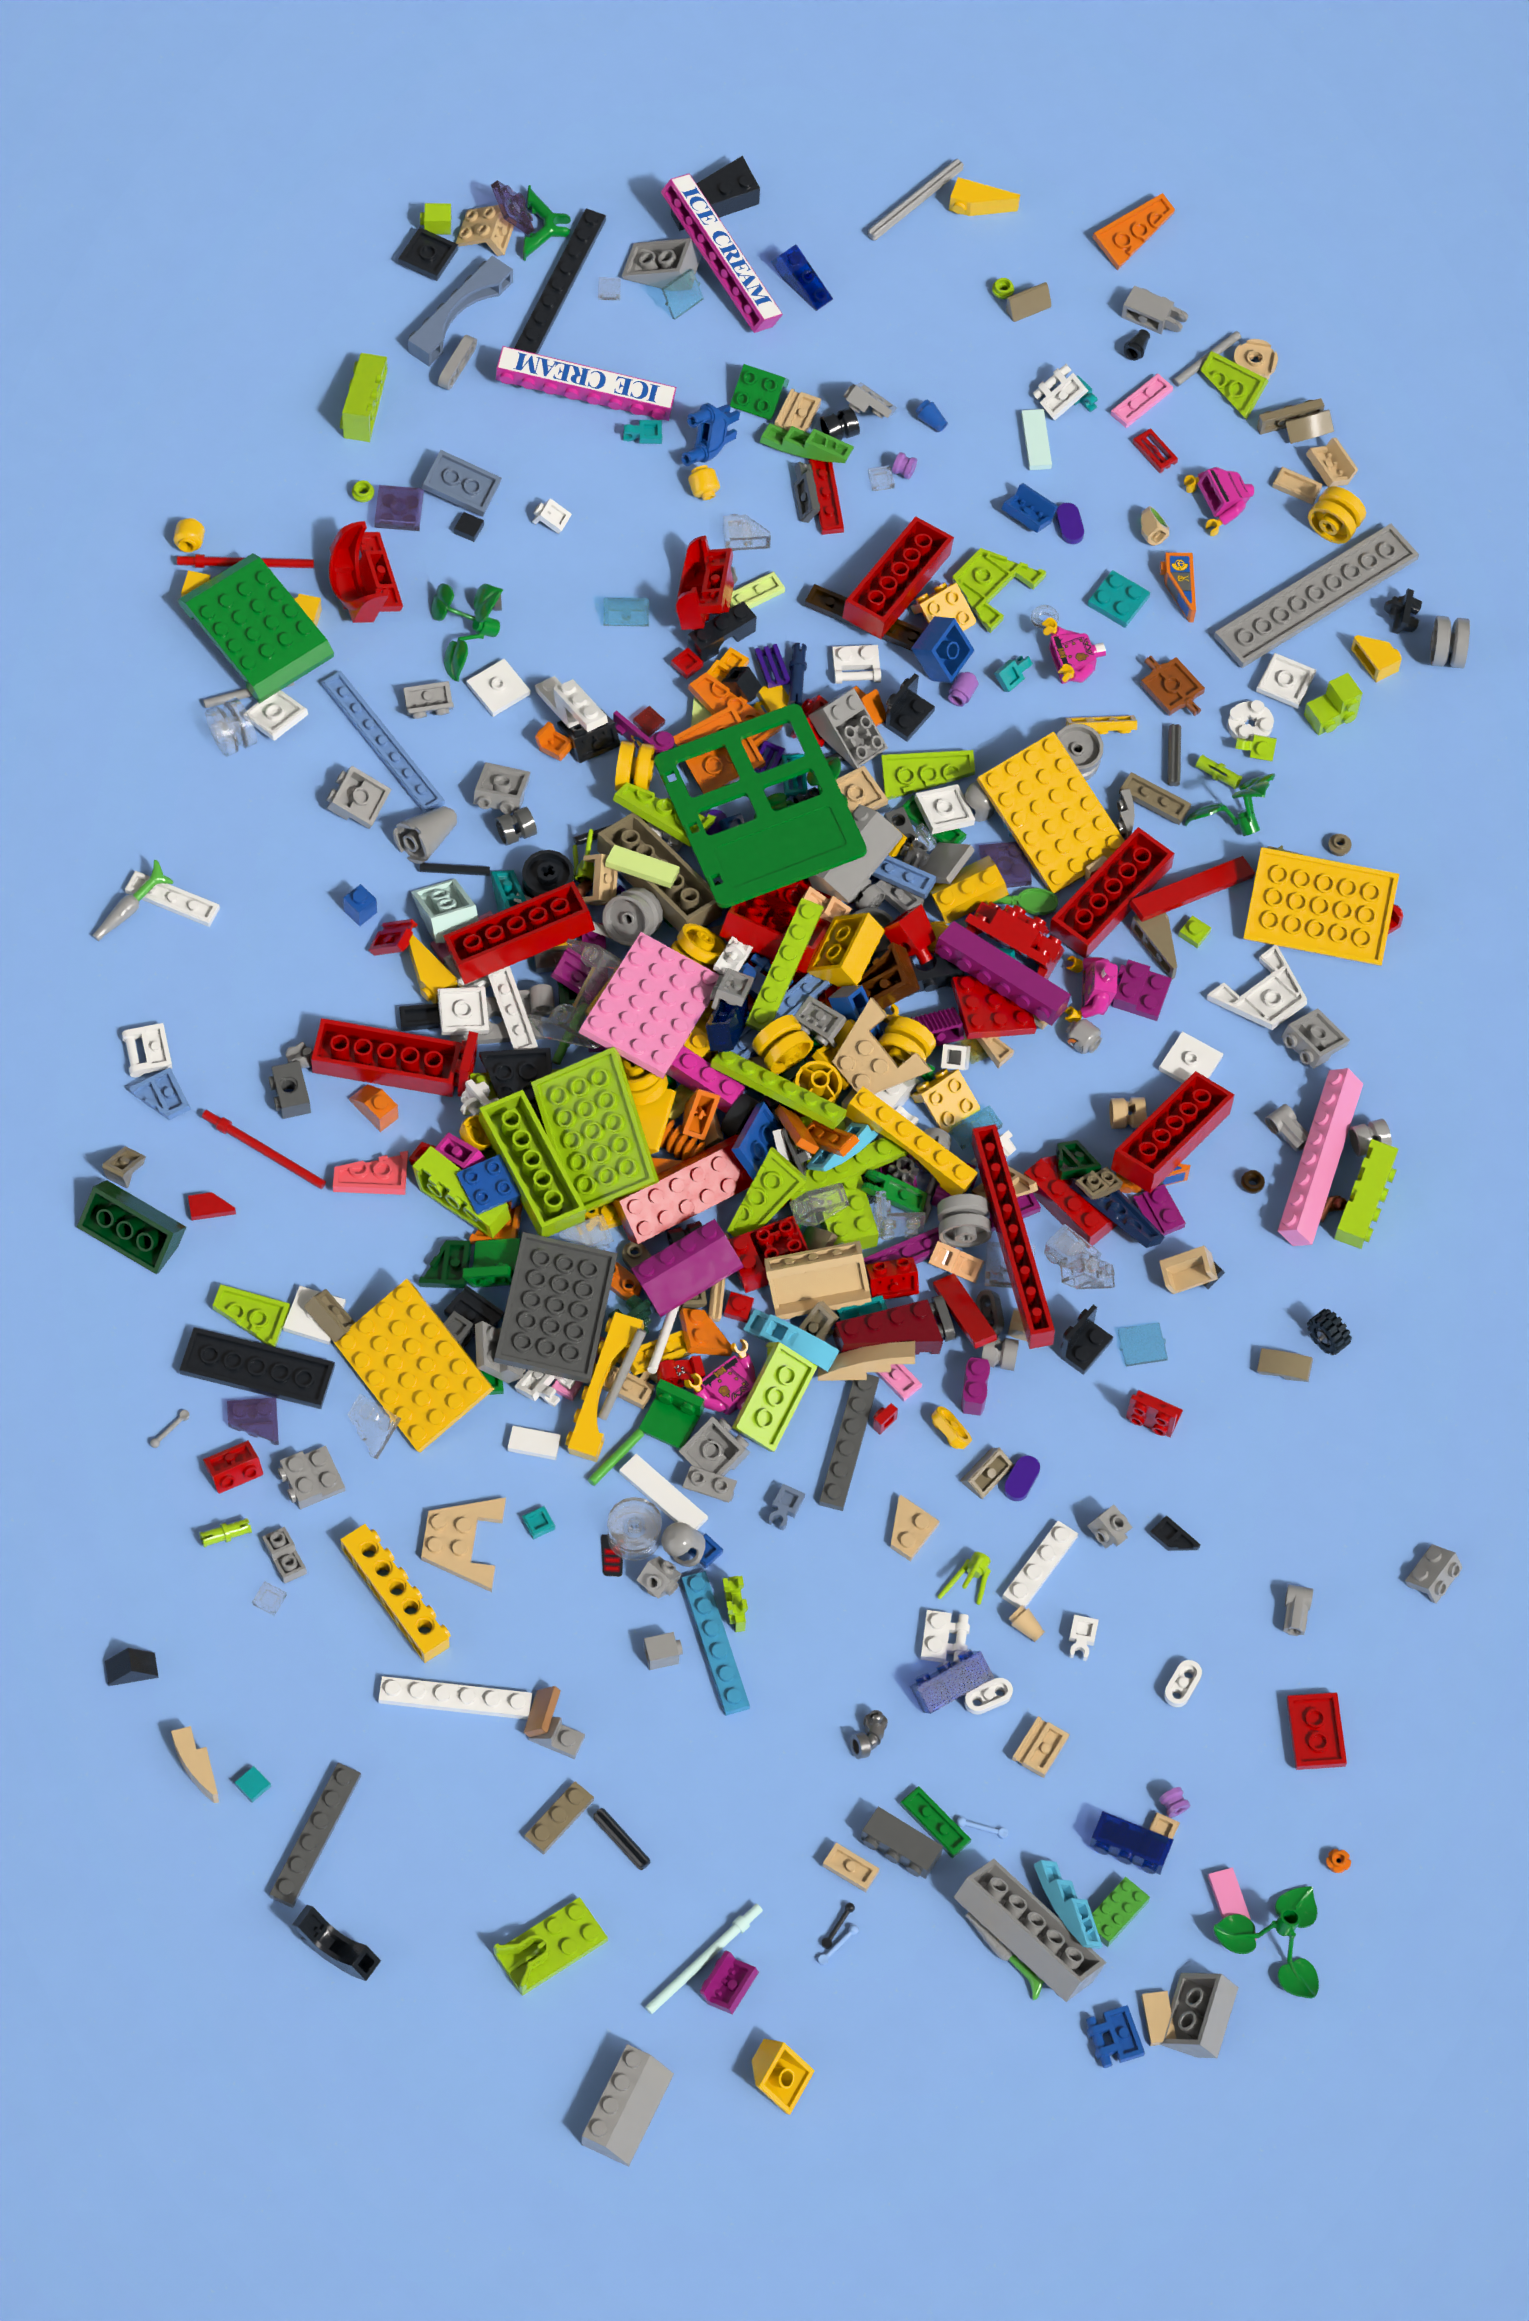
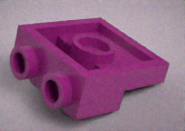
[1113,959,1172,1021]

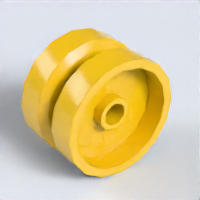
[1308,486,1366,544]
[615,741,654,791]
[670,923,726,972]
[752,1014,814,1074]
[878,1016,936,1066]
[620,1056,668,1106]

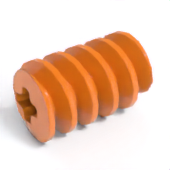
[660,1119,706,1161]

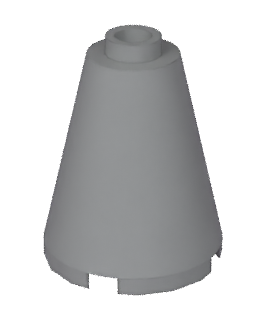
[393,806,457,864]

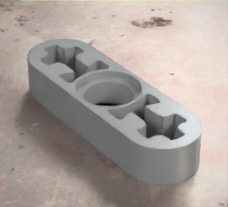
[438,335,477,390]

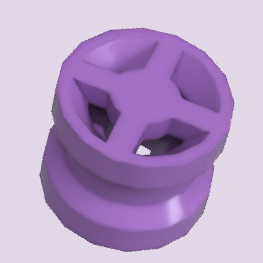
[892,452,917,479]
[1159,1787,1191,1818]

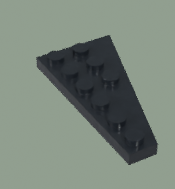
[479,1048,552,1134]

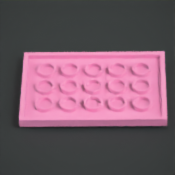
[579,932,719,1079]

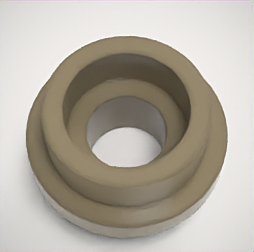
[1328,834,1352,856]

